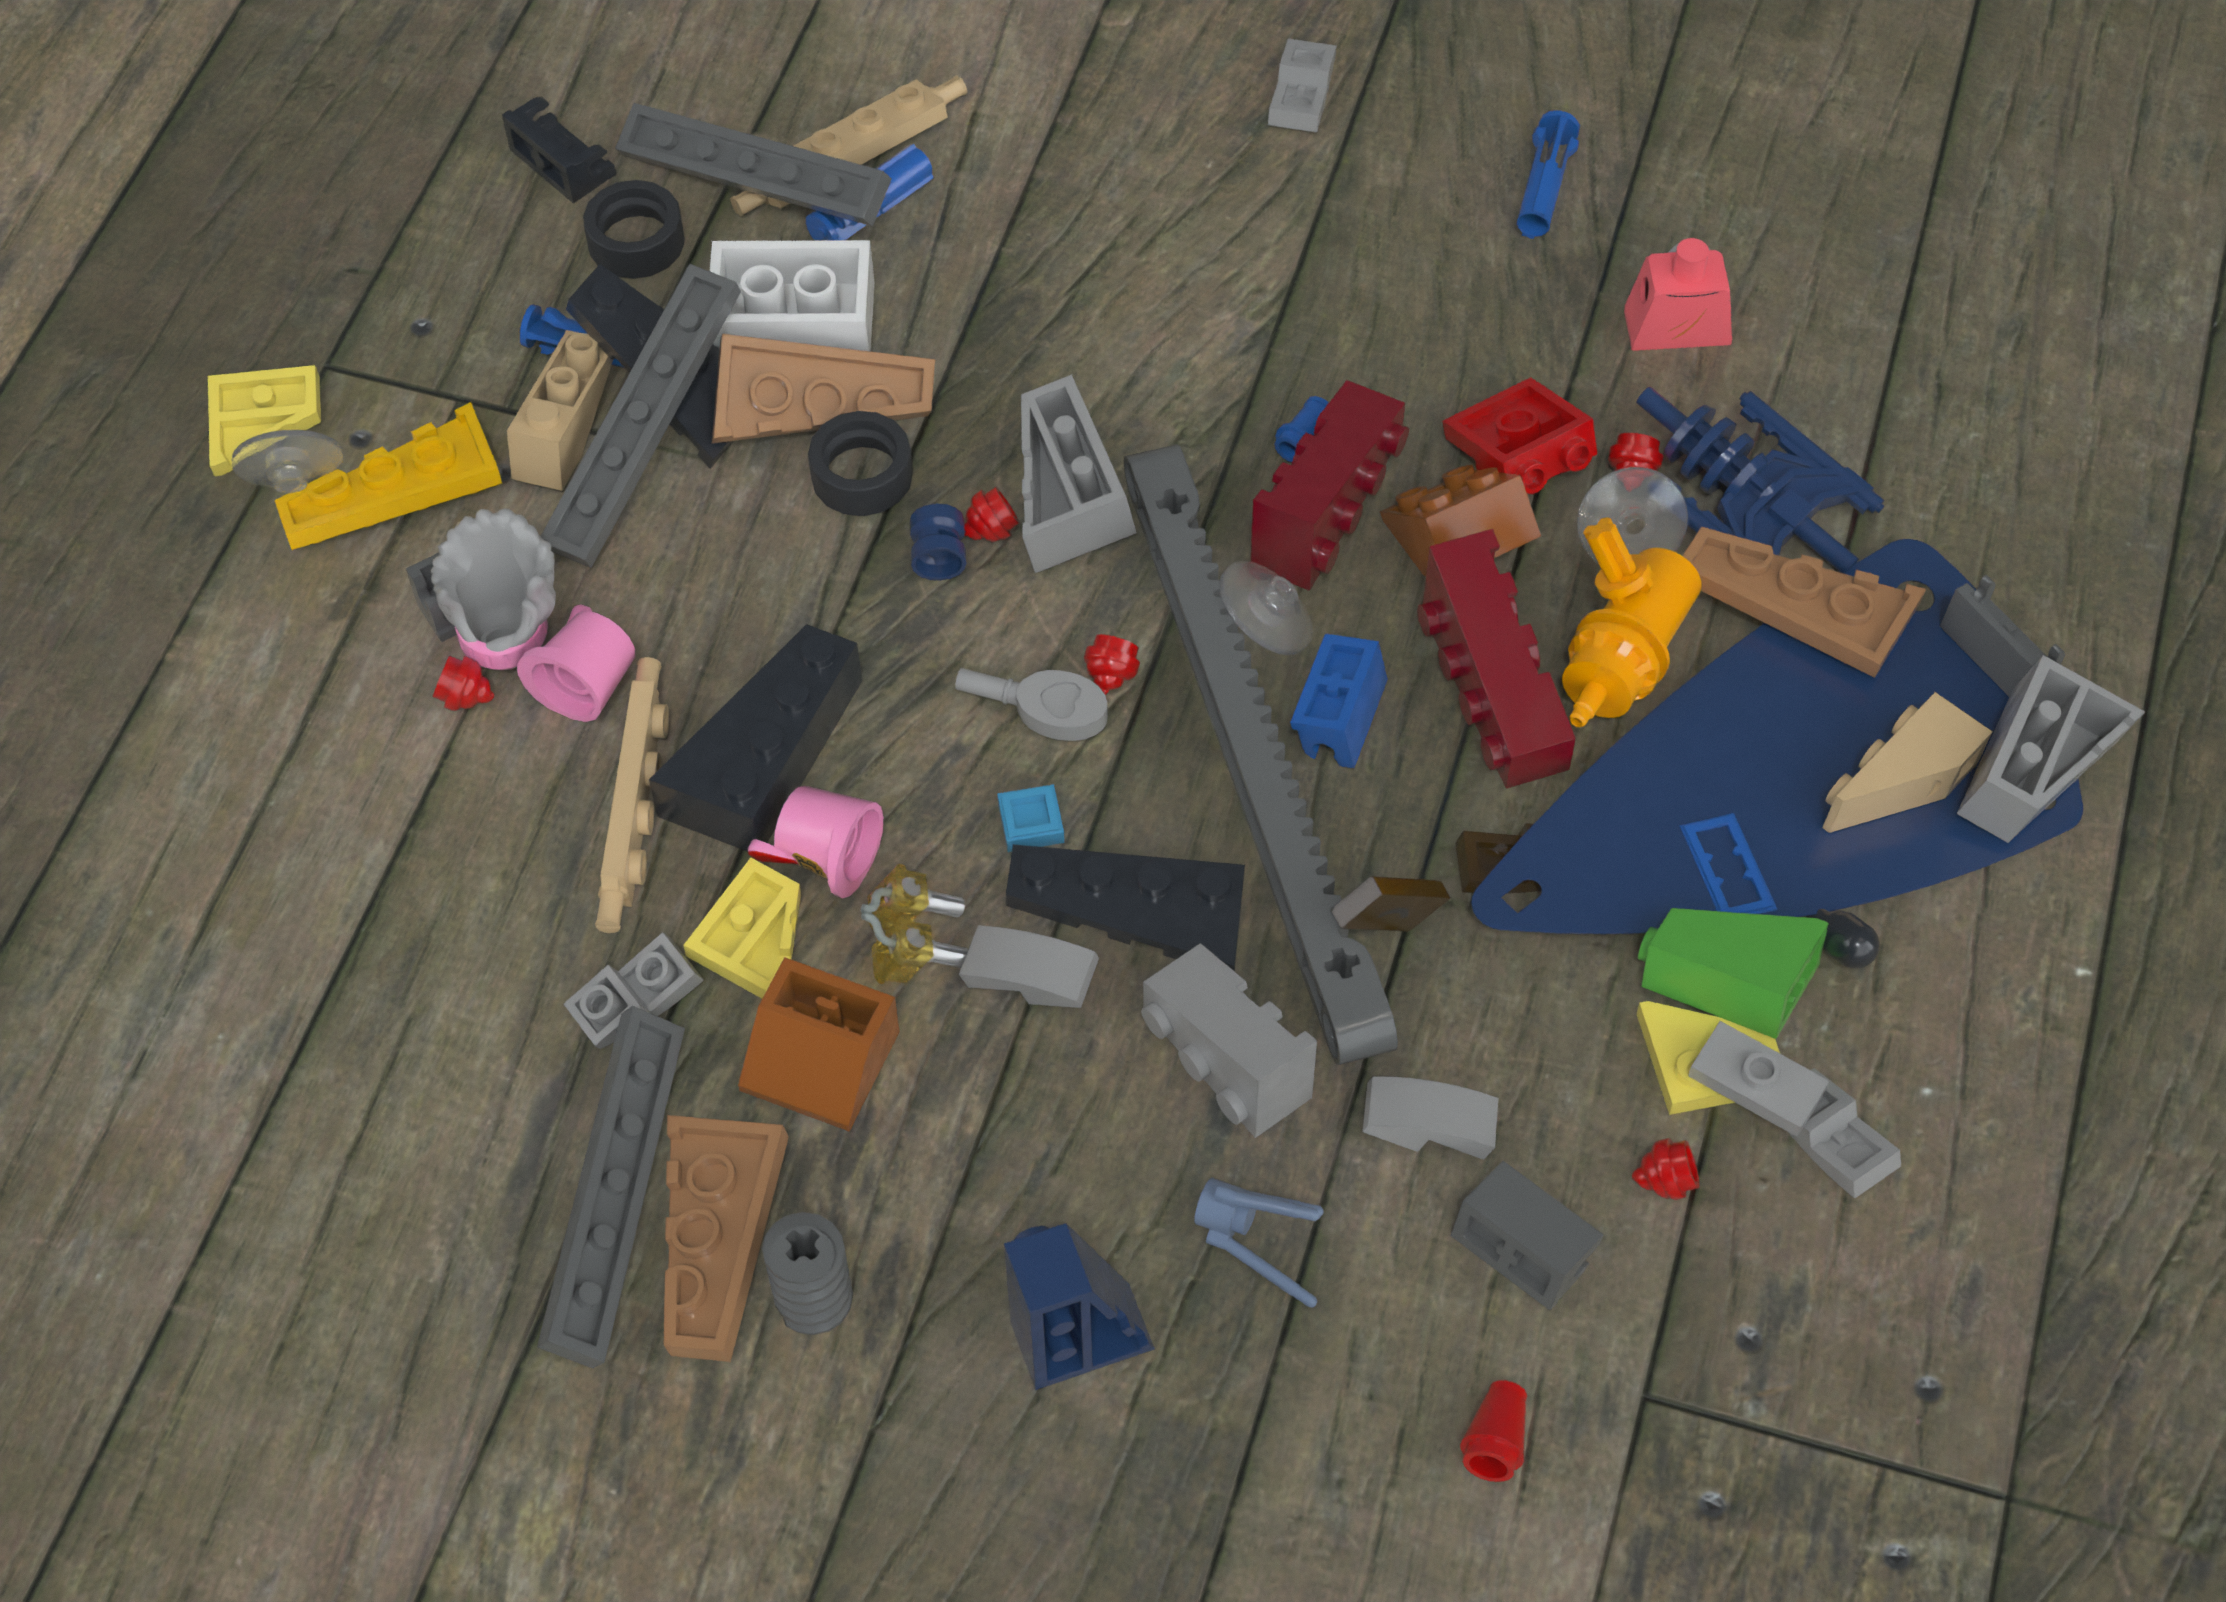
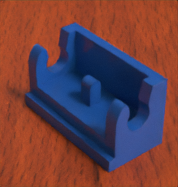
[1290,634,1388,768]

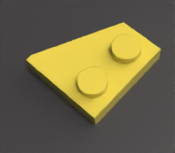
[208,365,321,476]
[684,858,801,999]
[1637,1001,1780,1115]

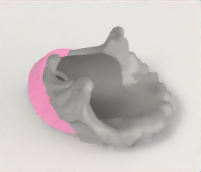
[431,508,556,670]

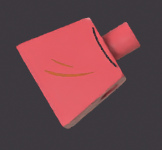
[1624,238,1732,351]

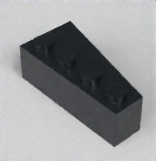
[649,624,862,852]

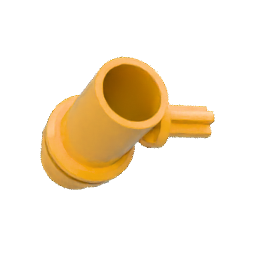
[1562,517,1702,727]

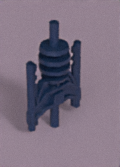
[1636,386,1885,574]

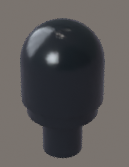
[1805,909,1880,969]

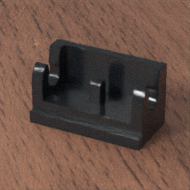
[502,97,616,204]

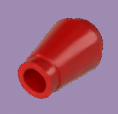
[1460,1380,1527,1482]

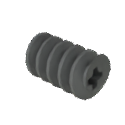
[762,1212,853,1335]

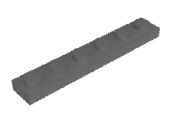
[615,103,892,226]
[540,264,741,568]
[537,1006,685,1368]

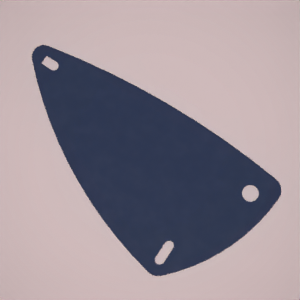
[1471,539,2083,934]

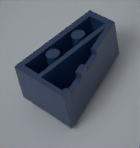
[1004,1223,1155,1390]

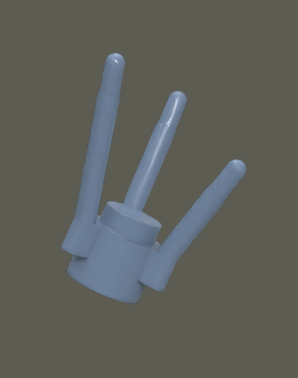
[1195,1178,1323,1308]

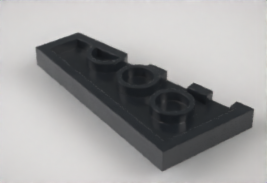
[566,264,733,469]
[1006,844,1245,972]

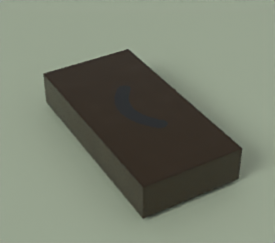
[1332,876,1451,931]

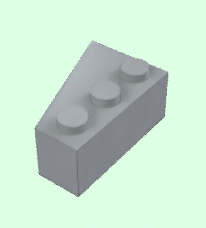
[1021,375,1137,573]
[1957,655,2145,843]
[1141,943,1317,1138]

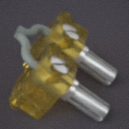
[861,864,968,984]

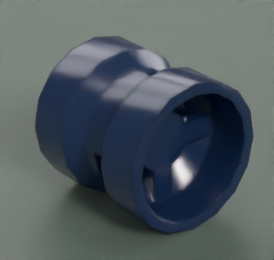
[910,504,966,581]

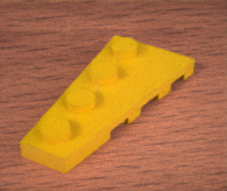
[274,402,502,550]

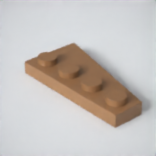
[712,334,935,443]
[1682,527,1926,678]
[664,1115,789,1362]

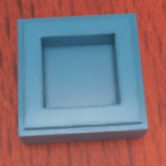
[997,784,1065,852]

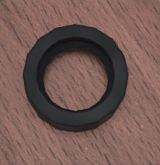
[583,180,685,279]
[808,411,913,516]

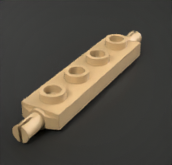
[730,75,967,217]
[595,657,669,933]

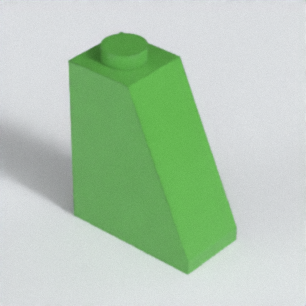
[1638,908,1828,1039]

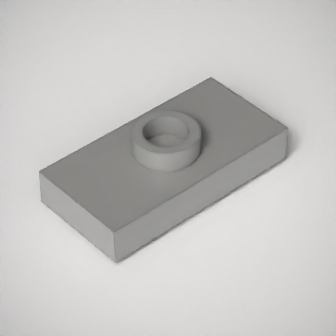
[1688,1021,1829,1137]

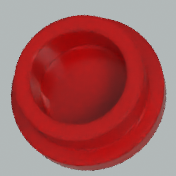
[1608,433,1663,491]
[964,487,1020,542]
[1084,634,1140,695]
[432,655,494,712]
[1632,1138,1699,1200]

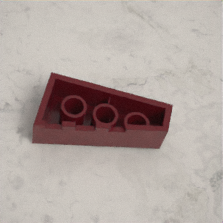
[1250,380,1409,591]
[1417,529,1576,789]

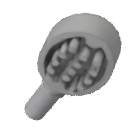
[955,668,1108,741]

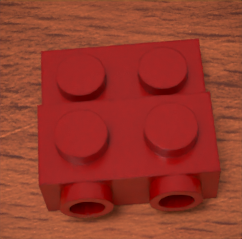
[1442,377,1598,494]

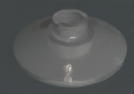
[231,430,344,493]
[1577,467,1688,564]
[1219,561,1313,655]

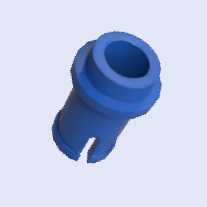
[1275,396,1329,462]

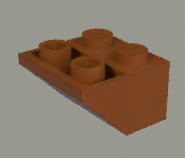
[1380,465,1541,576]
[738,957,900,1132]

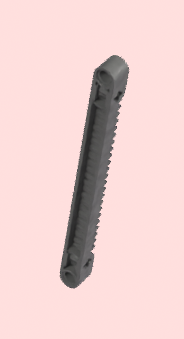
[1123,444,1398,1065]

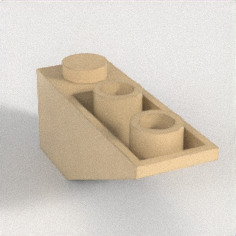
[507,330,613,491]
[1822,692,1992,833]

